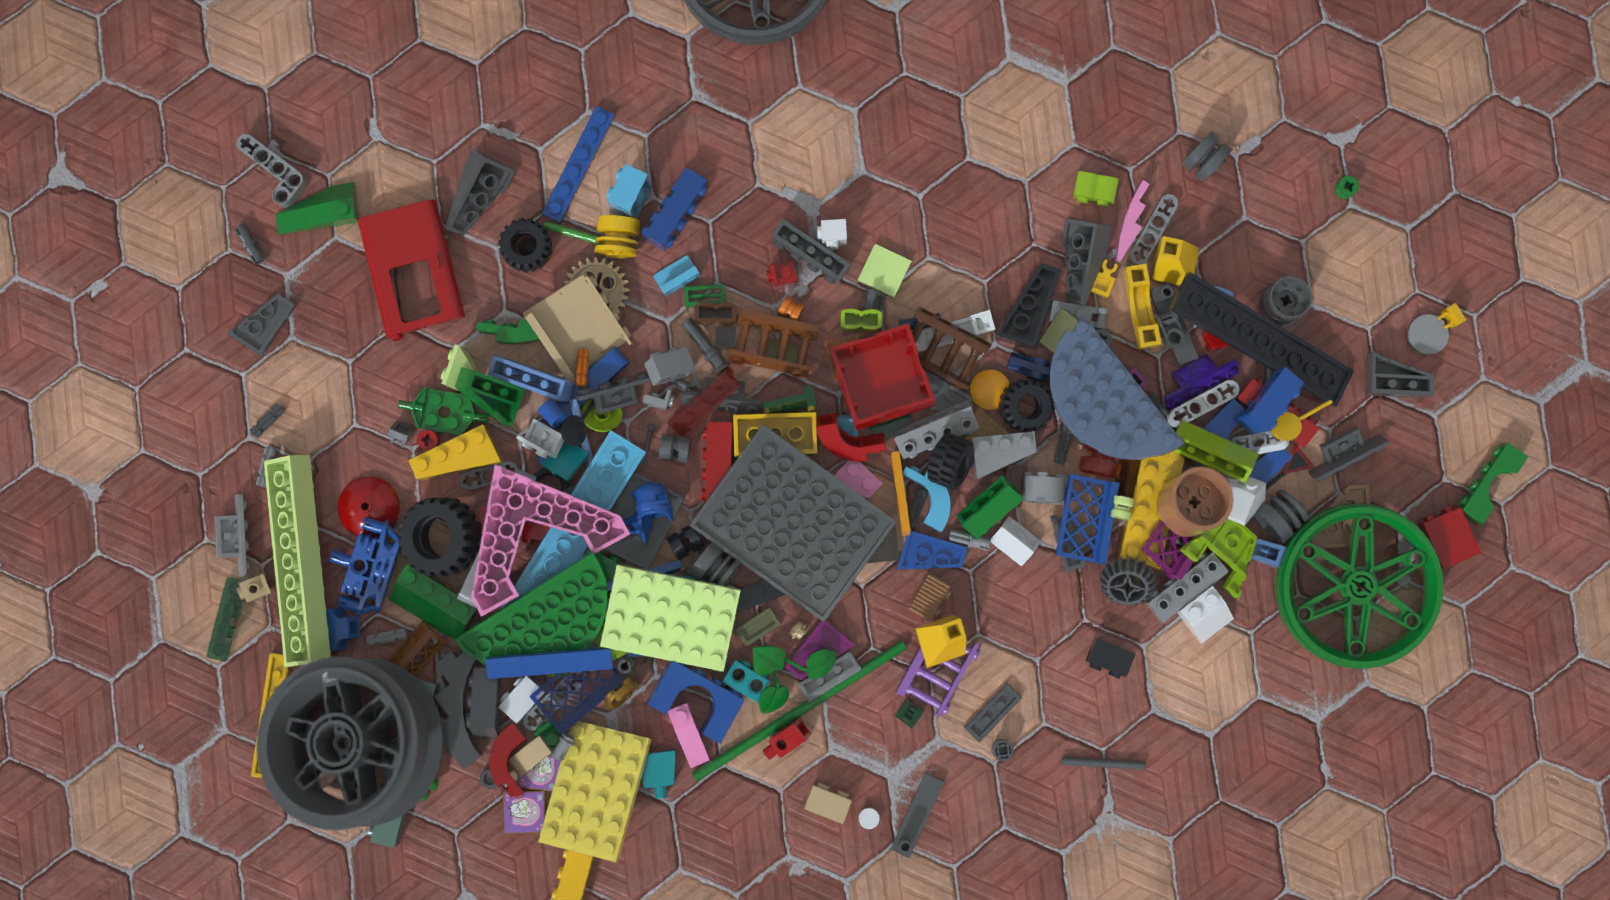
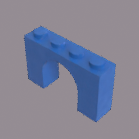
[1202,399,1292,483]
[646,661,745,744]

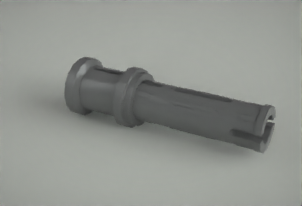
[682,318,731,375]

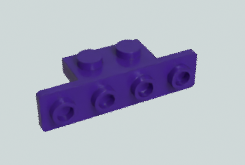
[1164,354,1239,410]

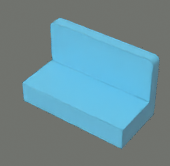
[653,255,700,297]

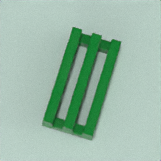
[684,284,726,308]

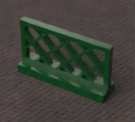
[763,385,816,414]

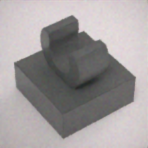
[860,289,886,312]
[387,420,415,448]

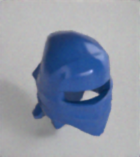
[624,482,674,544]

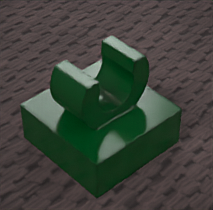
[895,699,924,728]

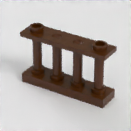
[912,306,992,390]

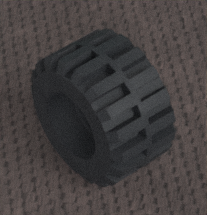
[498,218,552,273]
[999,380,1055,432]
[927,433,974,490]

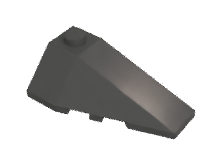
[445,149,516,236]

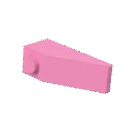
[668,702,710,768]

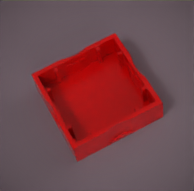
[830,323,935,431]

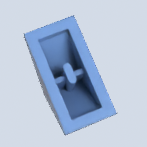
[1252,538,1287,568]

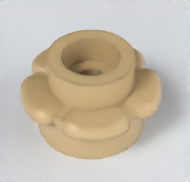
[789,620,807,639]

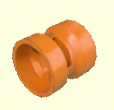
[777,296,805,320]

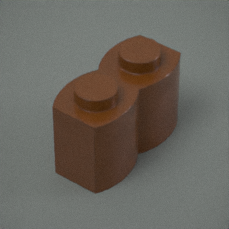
[695,302,737,326]

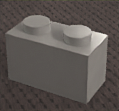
[644,347,696,386]

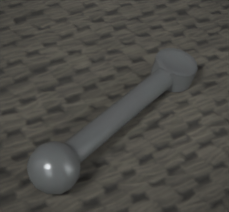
[640,424,655,466]

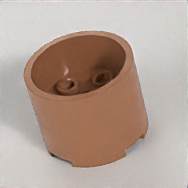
[1157,467,1233,537]

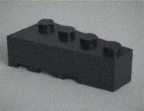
[996,263,1061,351]

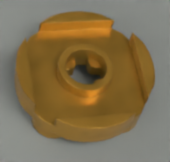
[604,676,641,712]

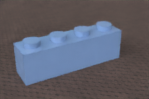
[488,355,575,402]

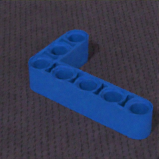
[537,347,630,430]

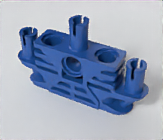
[329,516,401,617]

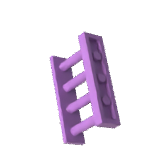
[895,620,980,717]

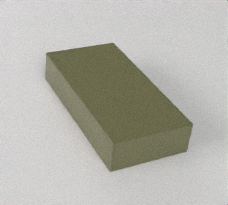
[735,607,781,647]

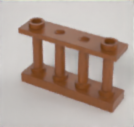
[728,308,820,378]

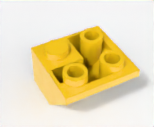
[1151,236,1199,286]
[915,615,966,668]

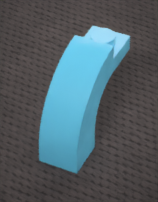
[902,466,950,533]

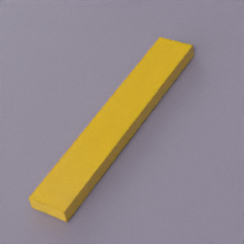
[251,652,290,778]

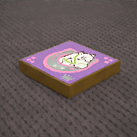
[517,745,561,792]
[503,790,546,834]

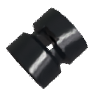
[666,525,704,560]

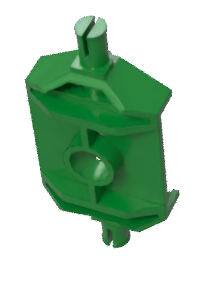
[398,387,489,435]

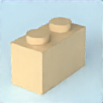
[804,782,852,824]

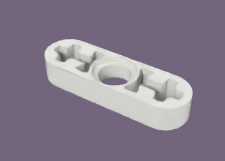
[1230,431,1290,454]

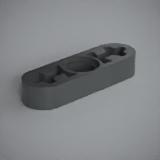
[459,461,519,490]

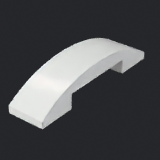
[916,310,996,353]

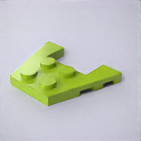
[1180,519,1258,599]

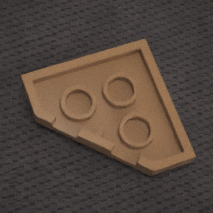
[1309,484,1370,549]

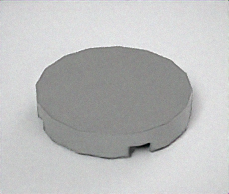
[1407,314,1449,355]

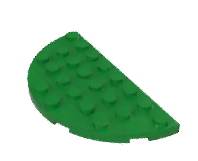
[454,550,608,666]

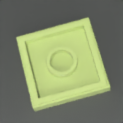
[857,244,912,298]

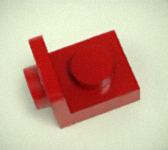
[766,261,798,287]

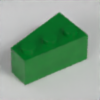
[455,367,525,427]

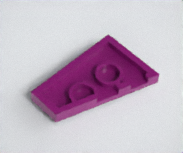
[784,620,855,680]

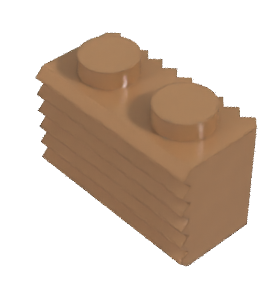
[908,573,952,621]

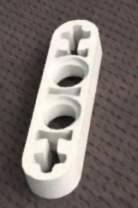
[1167,380,1240,428]

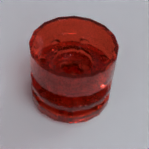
[1078,445,1123,479]

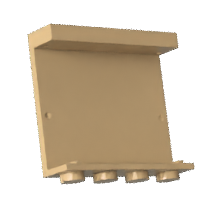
[523,272,632,381]

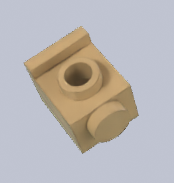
[236,573,271,602]

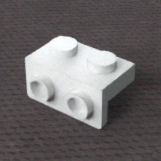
[516,419,564,458]

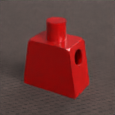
[763,717,811,760]

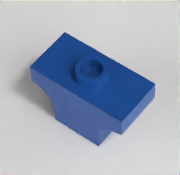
[326,608,360,651]

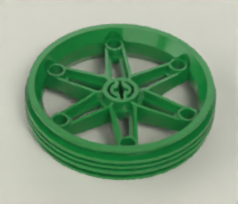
[1275,503,1443,669]

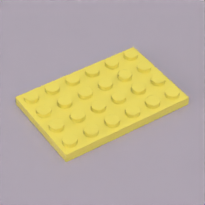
[538,720,652,863]

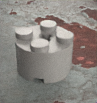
[1022,472,1065,505]

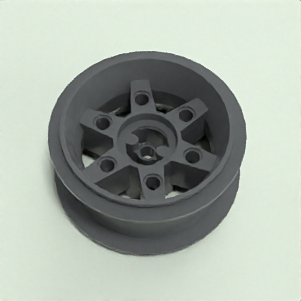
[257,657,443,831]

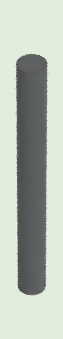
[1061,757,1145,770]

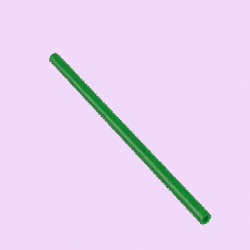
[692,640,907,781]

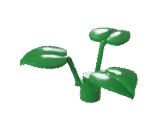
[753,646,837,714]

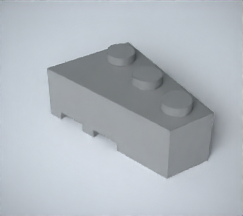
[971,431,1037,480]

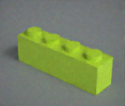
[1174,420,1259,483]

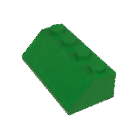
[389,564,478,639]

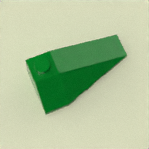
[276,182,359,235]

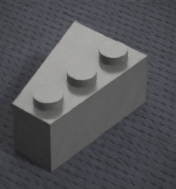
[1365,352,1434,398]

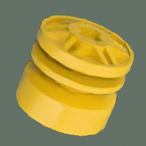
[594,215,640,259]

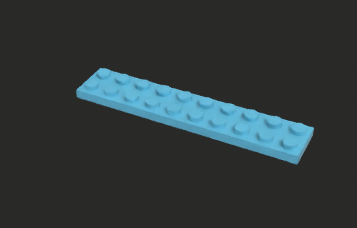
[501,430,646,608]

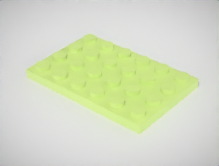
[600,564,741,672]

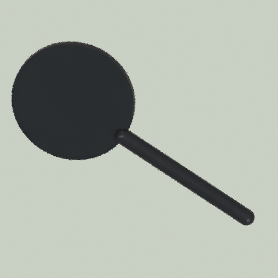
[561,399,595,446]

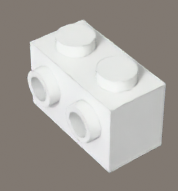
[817,219,847,251]

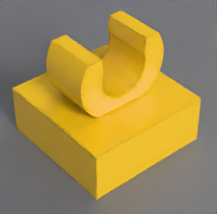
[1437,303,1466,329]

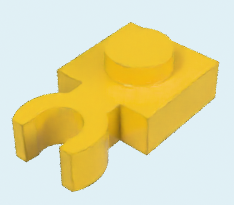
[1091,259,1118,298]

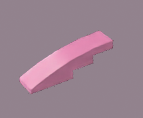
[1114,180,1150,264]

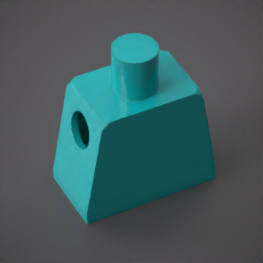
[641,749,676,799]

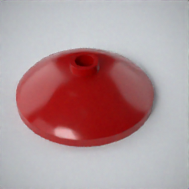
[338,477,400,538]

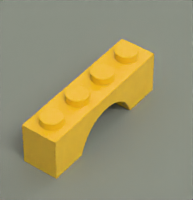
[1122,264,1162,351]

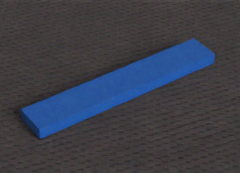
[485,647,613,679]

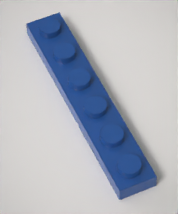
[542,106,615,224]

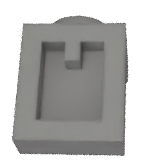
[643,388,675,411]

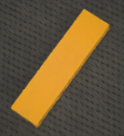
[891,451,911,536]

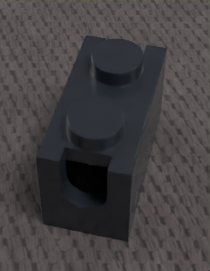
[1085,638,1136,679]

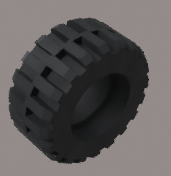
[398,497,482,577]

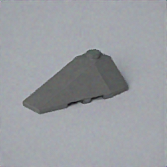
[1062,218,1112,305]

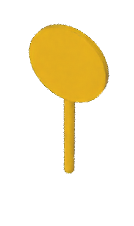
[1271,400,1332,441]

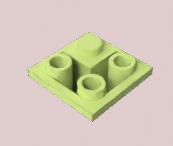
[441,344,478,391]

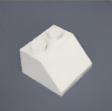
[1223,474,1266,525]
[1177,586,1234,644]

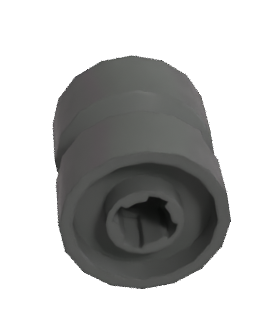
[659,433,691,464]

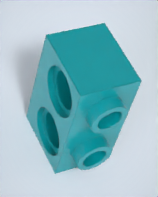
[723,659,771,703]

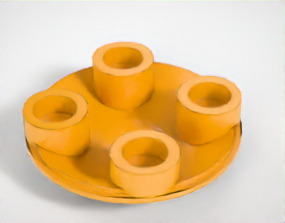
[970,369,1010,410]

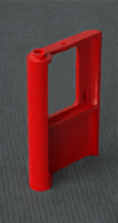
[357,199,465,341]

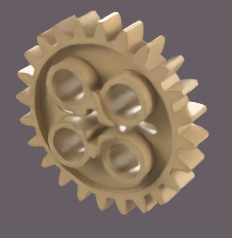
[564,257,630,314]

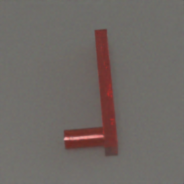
[667,367,740,436]

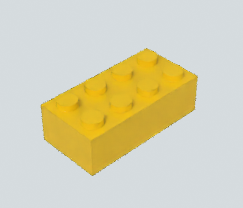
[733,412,817,458]

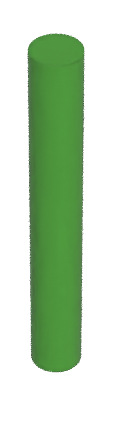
[544,221,602,245]

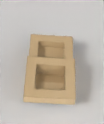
[509,735,553,777]

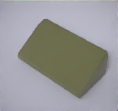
[1039,307,1079,353]
[764,338,801,363]

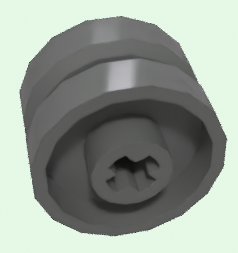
[1182,131,1233,183]

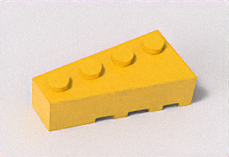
[408,425,503,481]

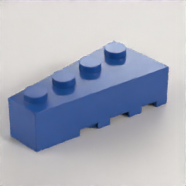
[641,167,709,252]

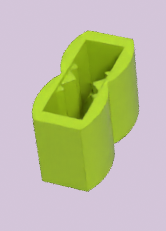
[1073,171,1119,207]
[840,309,882,333]

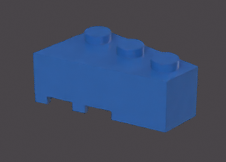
[1234,367,1304,435]

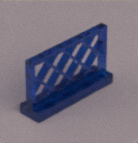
[529,643,625,735]

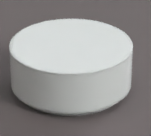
[858,808,879,829]

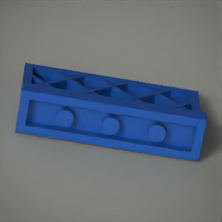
[1055,474,1120,564]

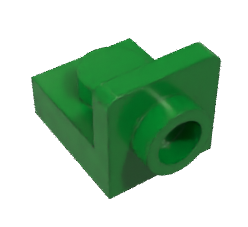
[534,720,561,757]

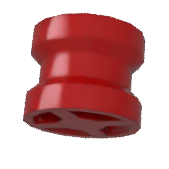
[417,430,440,451]

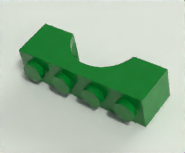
[1458,443,1529,525]

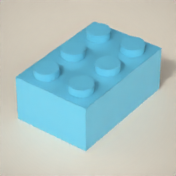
[606,164,652,219]

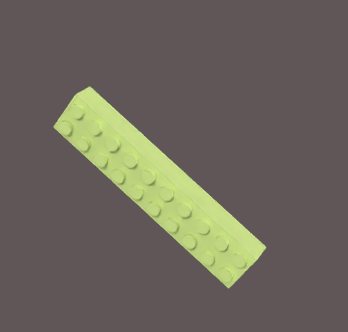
[264,455,331,667]

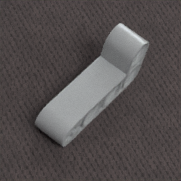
[236,134,308,208]

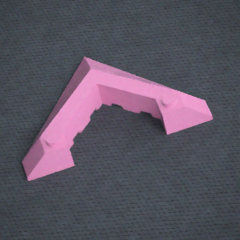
[471,465,630,616]

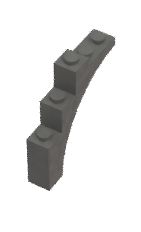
[434,649,483,769]

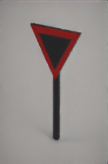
[1266,443,1315,490]

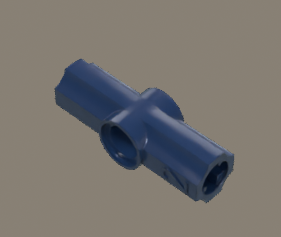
[1006,352,1051,382]

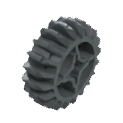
[1100,556,1157,607]

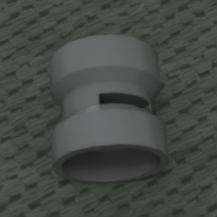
[991,739,1014,761]

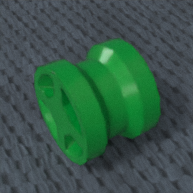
[1335,176,1359,199]

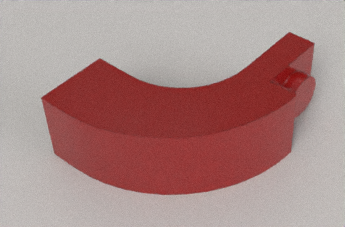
[816,413,886,462]
[489,723,527,800]

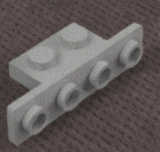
[214,494,250,577]

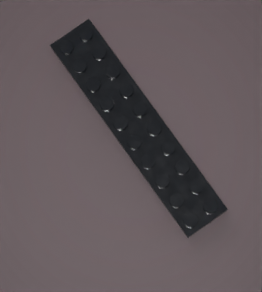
[1169,272,1354,407]

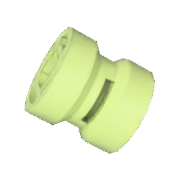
[1110,496,1135,520]

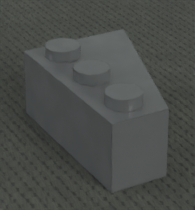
[466,668,501,739]

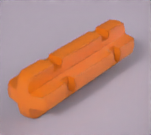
[575,349,589,388]

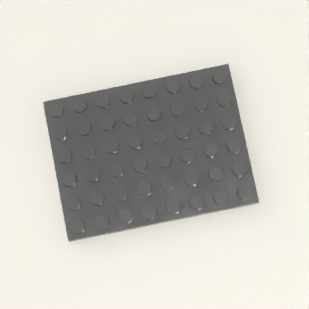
[689,424,897,622]

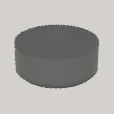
[480,768,497,789]

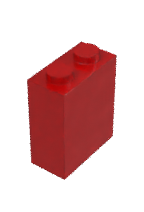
[1417,506,1481,569]

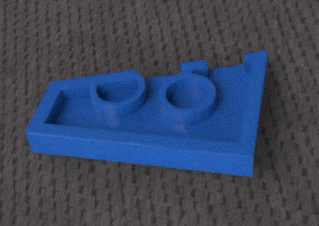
[897,531,968,570]

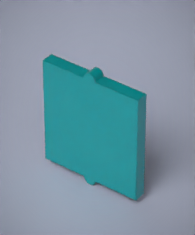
[541,441,590,482]

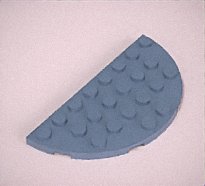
[1050,315,1184,460]

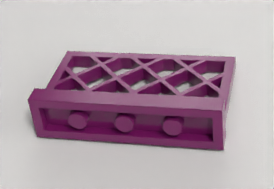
[1141,503,1196,580]

